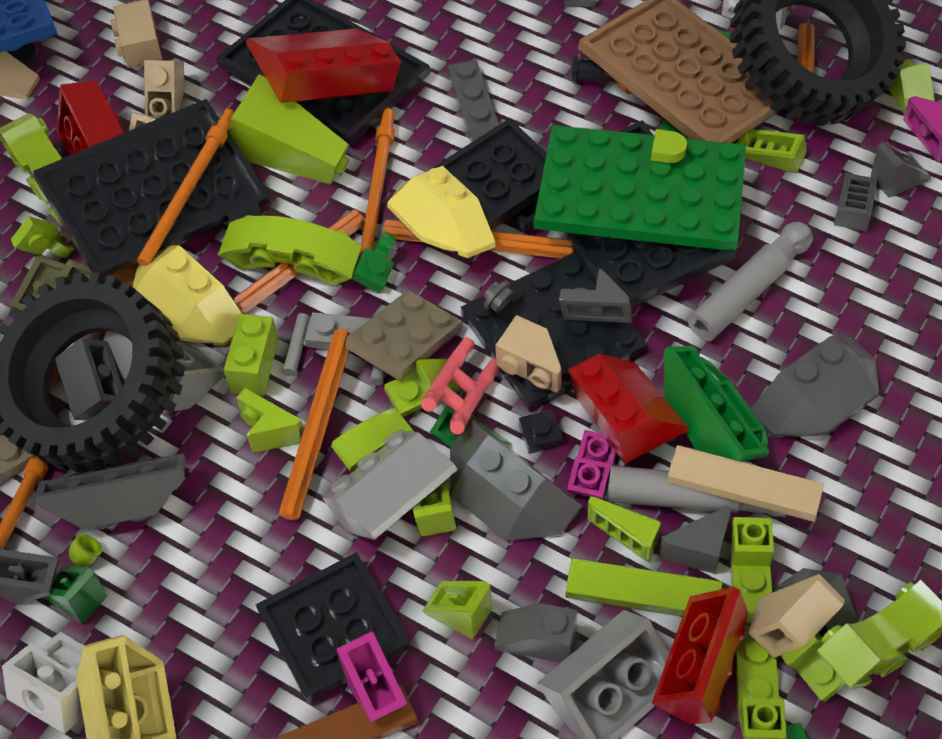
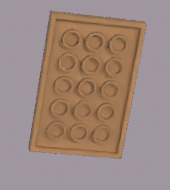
[578,0,784,143]

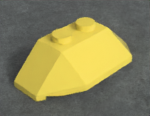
[387,166,496,258]
[133,246,242,347]
[76,635,176,739]

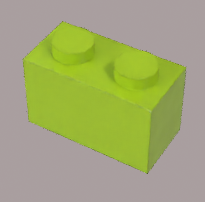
[223,314,279,397]

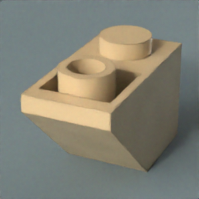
[144,60,184,119]
[495,315,561,393]
[748,574,845,658]

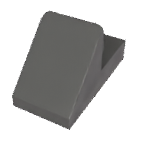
[559,269,633,323]

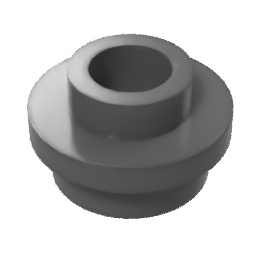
[483,280,514,313]

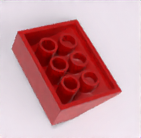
[246,29,401,103]

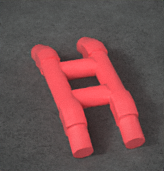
[422,337,501,435]

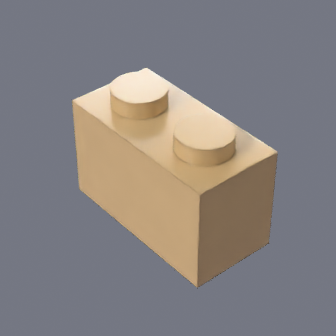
[110,0,162,68]

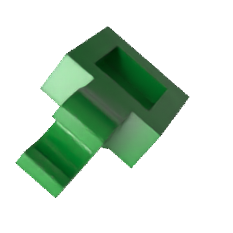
[351,231,396,294]

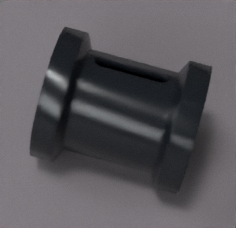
[572,55,604,84]

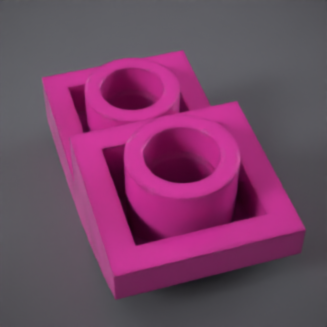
[567,430,617,500]

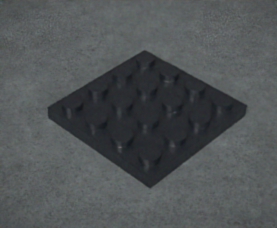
[461,252,648,412]

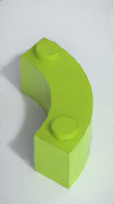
[0,113,63,226]
[218,215,362,287]
[817,580,942,688]

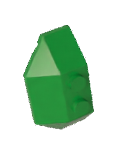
[664,345,769,461]

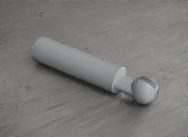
[688,222,813,341]
[608,466,784,517]

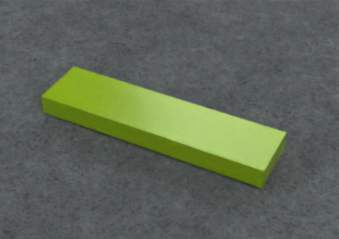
[565,558,722,616]

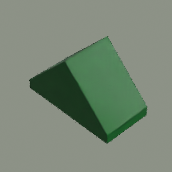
[43,565,107,624]

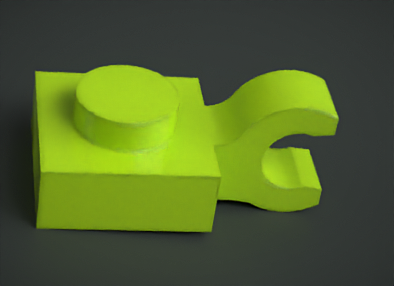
[10,216,74,259]

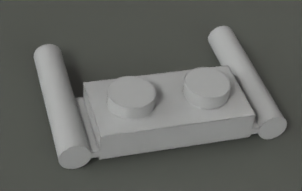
[283,312,386,386]

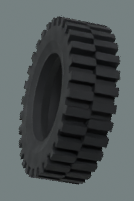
[730,0,906,126]
[0,272,185,472]

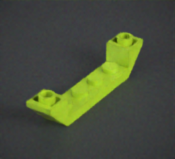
[731,517,786,739]

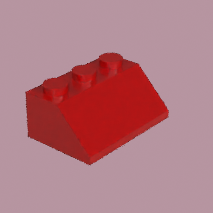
[56,80,125,156]
[568,354,688,464]
[652,587,749,725]

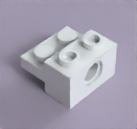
[2,632,84,734]

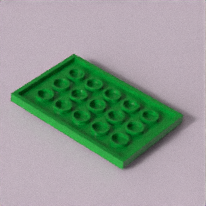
[534,125,746,250]

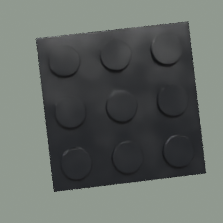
[433,118,547,230]
[255,552,411,704]

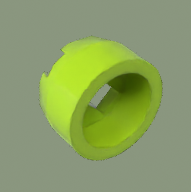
[68,534,102,566]

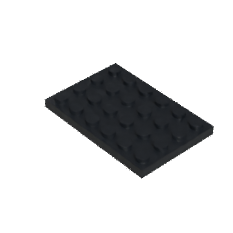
[216,0,430,146]
[33,99,270,277]
[563,120,736,308]

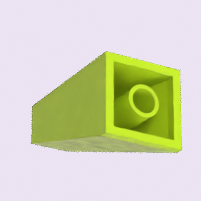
[229,74,349,185]

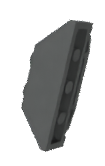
[751,336,879,438]
[450,419,583,541]
[35,453,186,529]

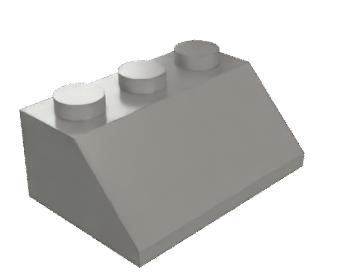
[103,331,225,413]
[322,430,458,540]
[537,610,669,739]

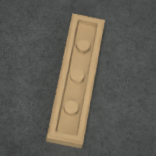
[667,445,824,522]

